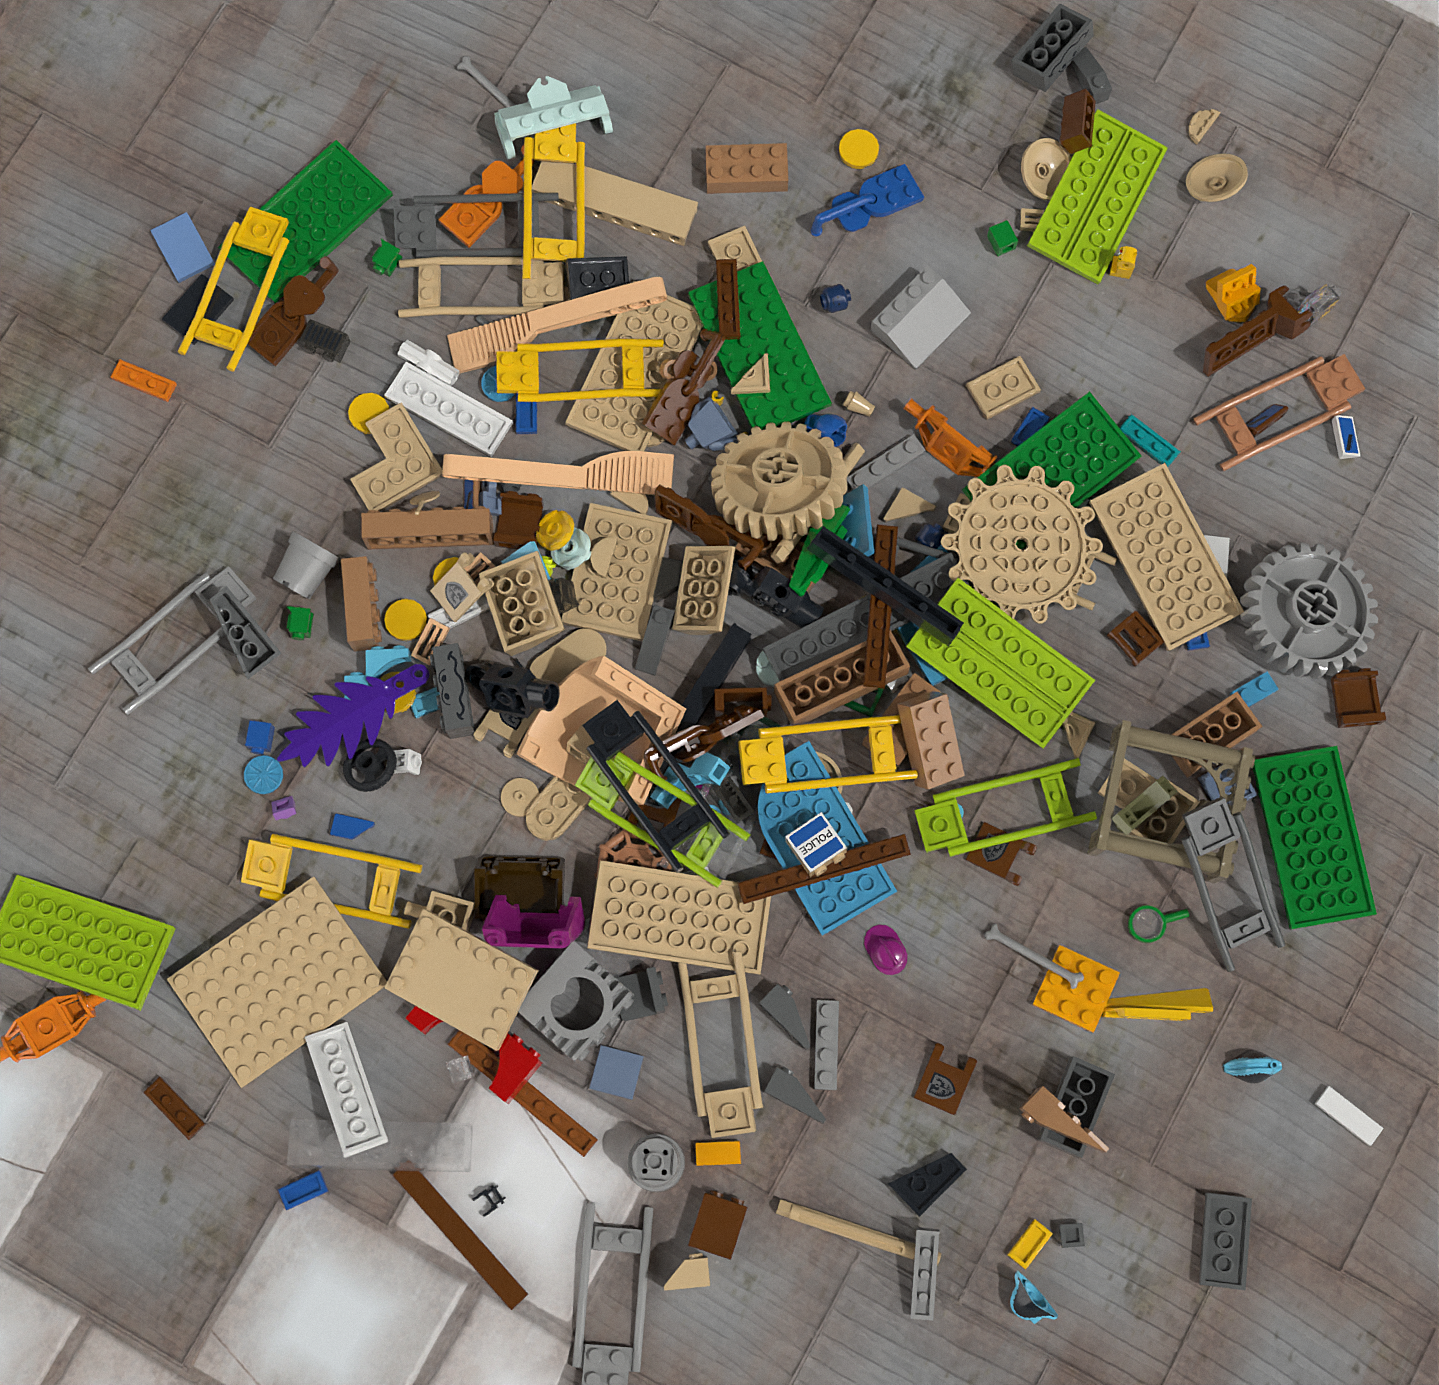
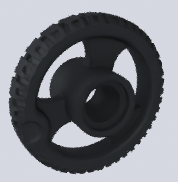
[343,739,397,792]

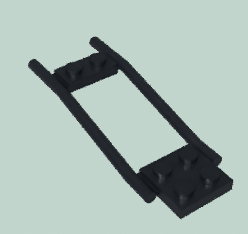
[582,700,730,873]

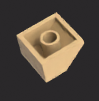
[664,1253,710,1291]

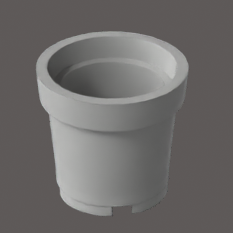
[273,531,341,600]
[627,1133,685,1192]

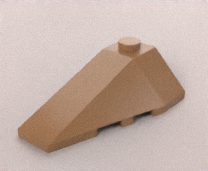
[1019,1086,1109,1152]

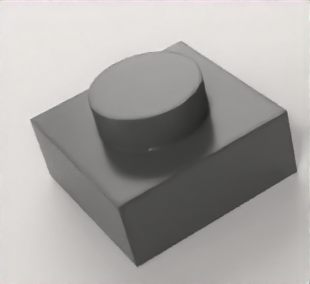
[1059,1223,1085,1248]

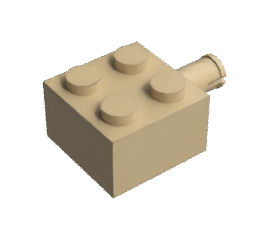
[404,891,475,932]

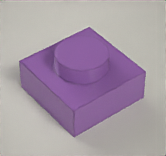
[271,796,296,820]

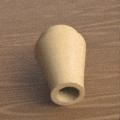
[843,391,875,417]

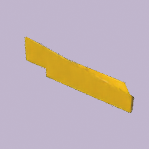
[1102,988,1213,1021]

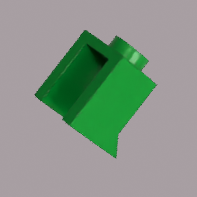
[372,239,403,277]
[287,606,314,640]

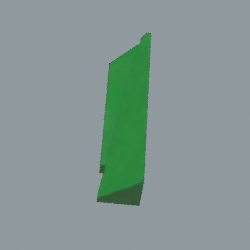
[789,505,851,597]

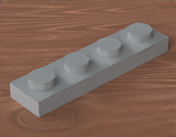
[847,434,926,490]
[814,1000,839,1090]
[910,1227,939,1321]

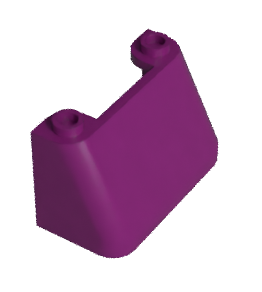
[482,895,585,948]

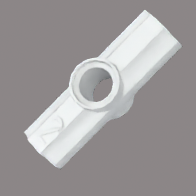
[398,340,460,386]

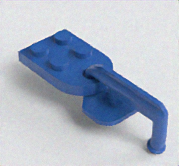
[811,164,924,236]

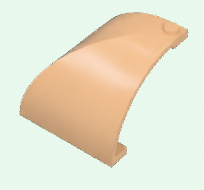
[516,656,686,805]

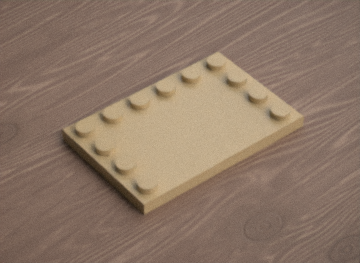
[562,503,672,641]
[384,909,538,1051]

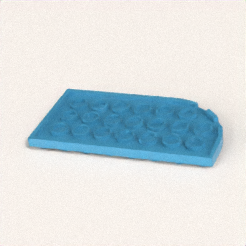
[758,741,897,936]

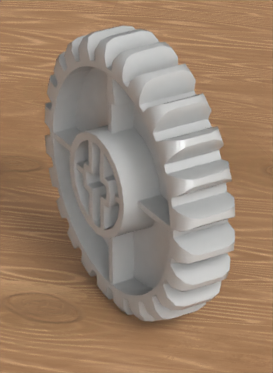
[1240,542,1378,679]

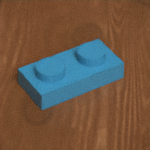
[1230,671,1279,707]

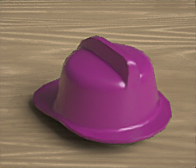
[864,925,908,975]

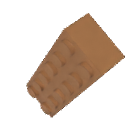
[361,506,494,550]
[774,630,910,725]

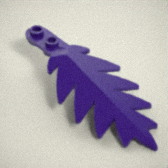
[277,664,429,768]

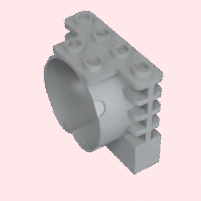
[518,941,634,1063]

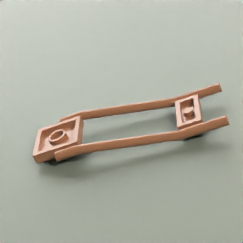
[1193,354,1365,472]

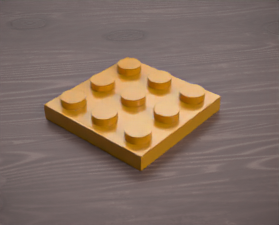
[1032,945,1120,1033]

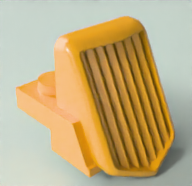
[1206,264,1261,322]

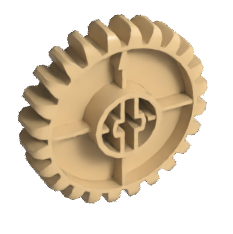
[711,422,848,541]

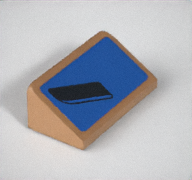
[464,480,480,509]

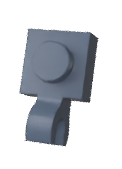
[479,481,502,516]

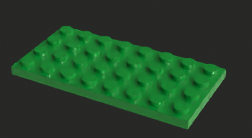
[218,140,393,304]
[688,261,832,430]
[962,391,1142,551]
[1253,746,1377,930]

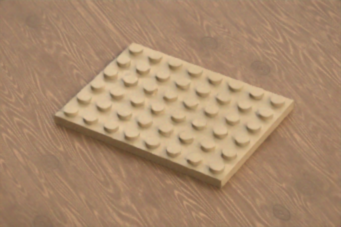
[167,877,387,1088]

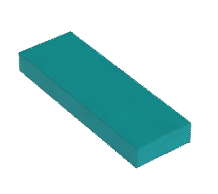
[1120,414,1181,467]

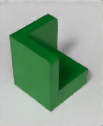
[987,220,1018,257]

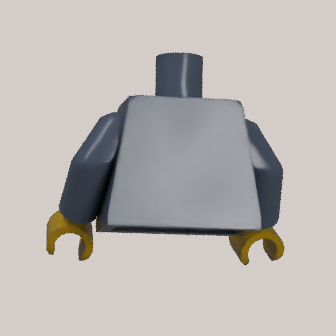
[685,391,748,451]

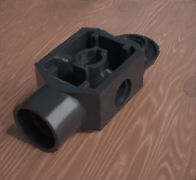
[729,565,824,628]
[466,662,560,718]

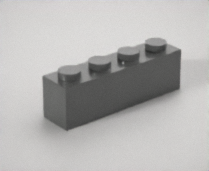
[207,586,281,680]

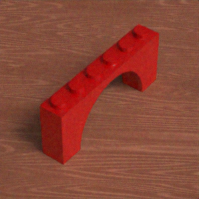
[405,1006,543,1105]

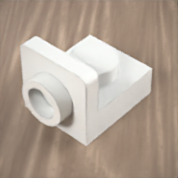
[386,749,422,775]

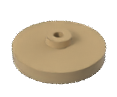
[501,778,539,817]

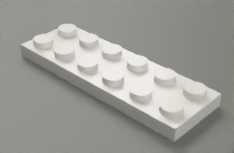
[384,362,513,457]
[305,1022,388,1158]

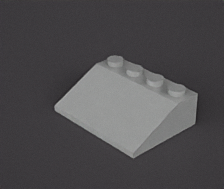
[870,265,971,370]

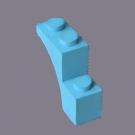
[344,646,411,700]
[650,753,730,809]

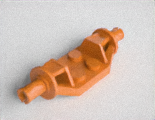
[903,398,998,477]
[0,990,107,1063]

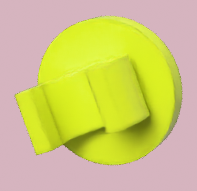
[541,556,556,577]

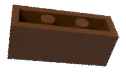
[1059,88,1096,154]

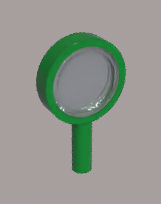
[1128,905,1189,943]

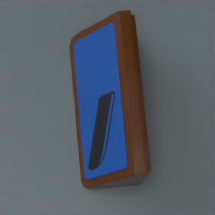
[1246,404,1289,438]

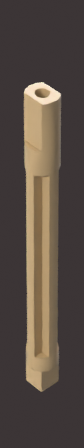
[771,443,865,563]
[776,1199,941,1266]

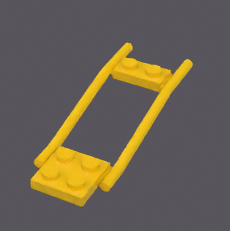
[522,123,585,280]
[178,207,289,372]
[496,338,664,402]
[738,715,918,794]
[241,834,423,929]

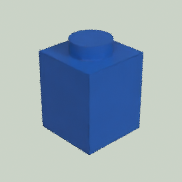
[245,721,275,755]

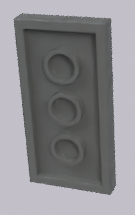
[1199,1193,1252,1290]

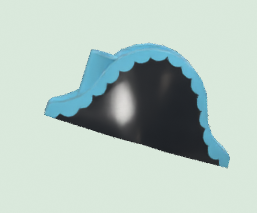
[1223,1050,1282,1084]
[1010,1270,1058,1324]

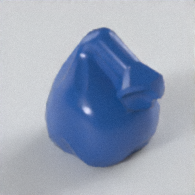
[804,414,847,447]

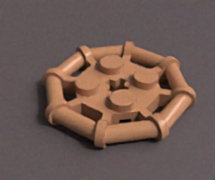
[594,829,672,879]

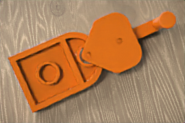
[438,145,535,248]

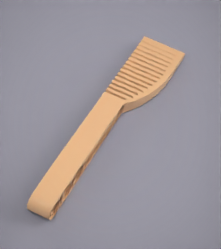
[447,277,667,374]
[442,451,674,495]

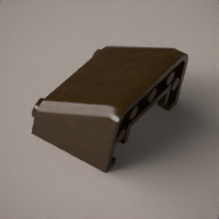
[474,855,565,921]

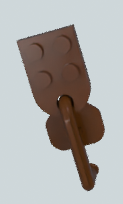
[248,256,339,367]
[641,329,725,446]
[655,484,764,571]
[644,704,764,780]

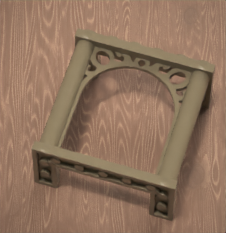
[1087,720,1255,883]

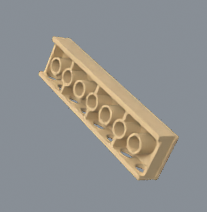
[532,161,698,246]

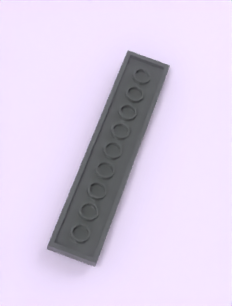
[763,552,971,681]

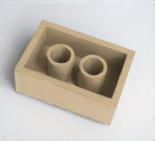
[1129,780,1200,844]

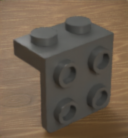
[616,967,668,1021]

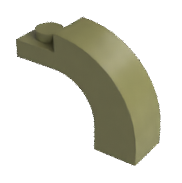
[1112,776,1178,835]

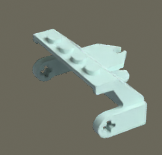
[494,76,613,159]

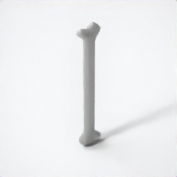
[457,56,515,107]
[984,923,1084,989]

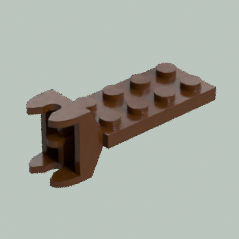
[1203,285,1313,377]

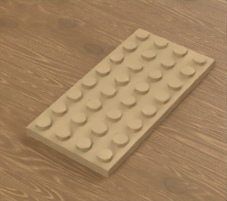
[566,280,703,452]
[1089,463,1244,651]
[586,861,771,975]

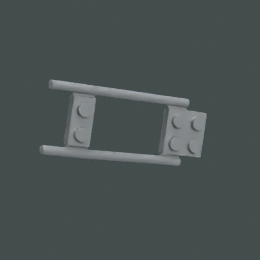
[88,566,256,715]
[572,1203,653,1385]

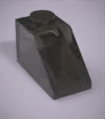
[653,557,683,603]

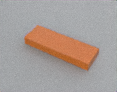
[111,359,177,402]

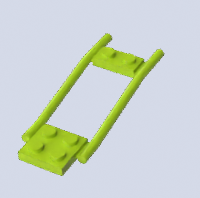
[575,752,751,888]
[914,758,1097,857]

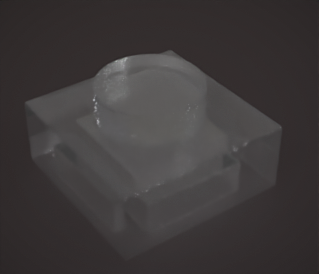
[446,1055,474,1084]

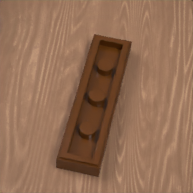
[716,259,740,340]

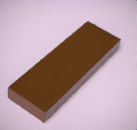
[143,1076,206,1140]

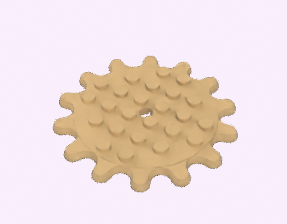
[941,465,1103,624]

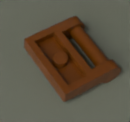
[1107,611,1164,667]

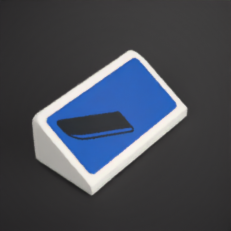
[1332,415,1360,459]

